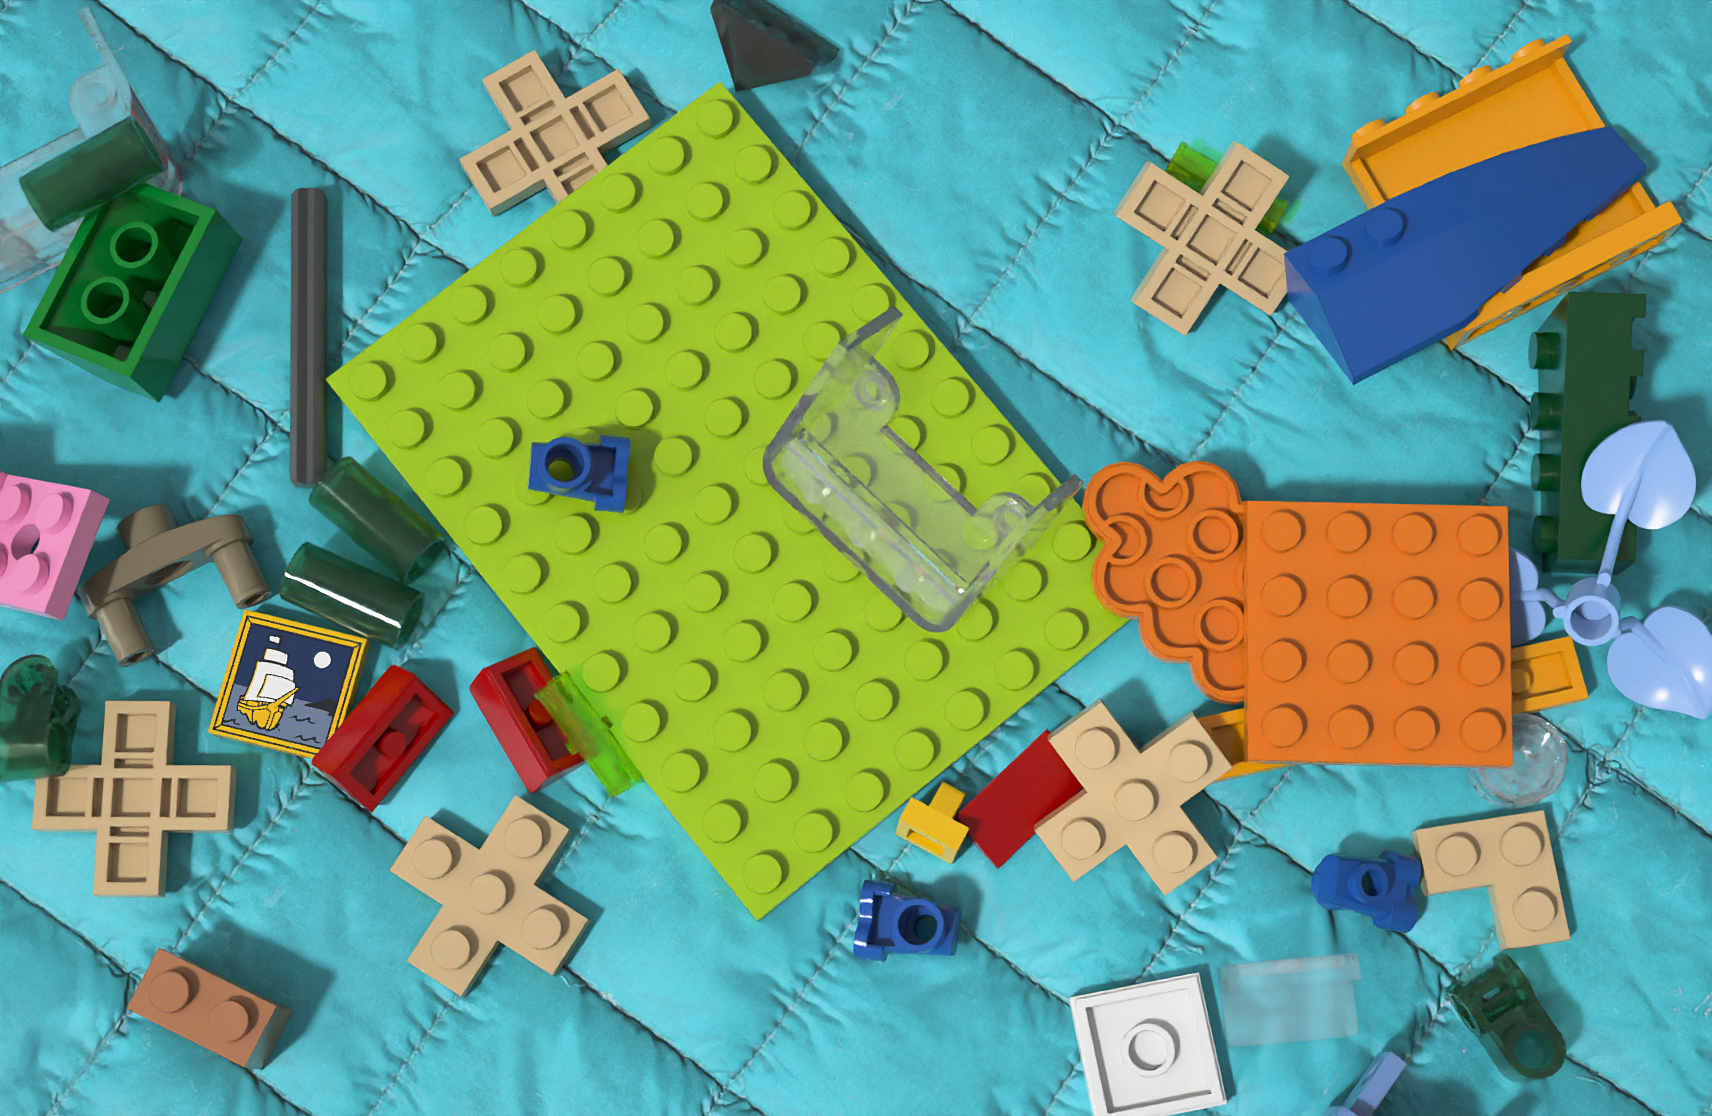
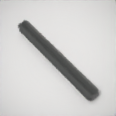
[290,187,327,489]

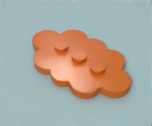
[1082,461,1253,705]

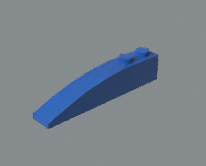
[1284,126,1647,385]

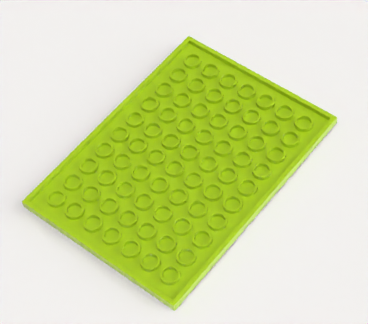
[325,81,1132,923]

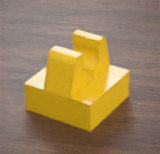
[895,782,969,865]

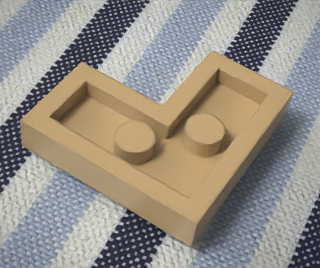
[1411,810,1571,951]

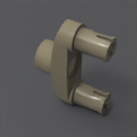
[79,504,272,667]

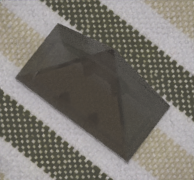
[710,0,840,92]

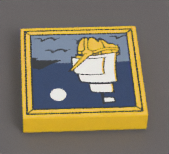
[208,609,371,760]

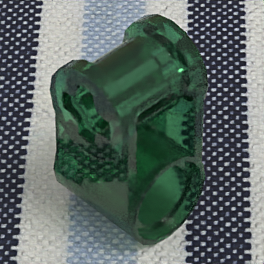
[0,654,81,783]
[1445,952,1566,1084]

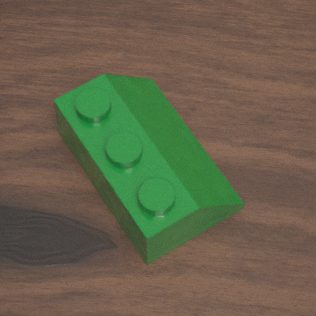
[23,170,243,403]

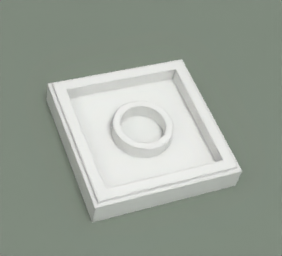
[1068,972,1227,1116]

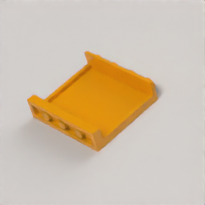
[1341,34,1683,351]

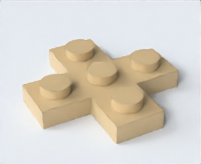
[459,49,651,217]
[1113,141,1290,336]
[1034,698,1233,896]
[32,701,237,898]
[389,795,591,998]

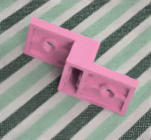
[0,471,110,621]

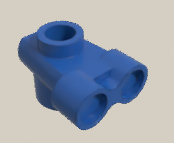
[527,434,630,513]
[1311,850,1421,933]
[853,879,962,962]

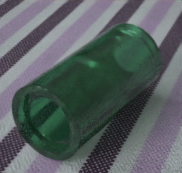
[19,115,166,233]
[309,456,447,585]
[280,541,425,651]

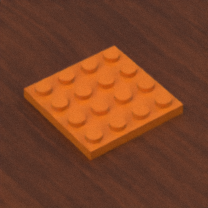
[1243,501,1513,769]

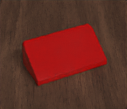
[469,646,598,794]
[311,665,454,812]
[954,728,1083,869]

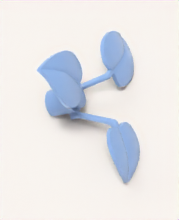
[1509,420,1712,719]

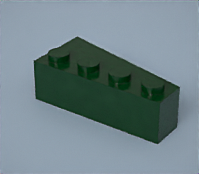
[1528,292,1646,575]

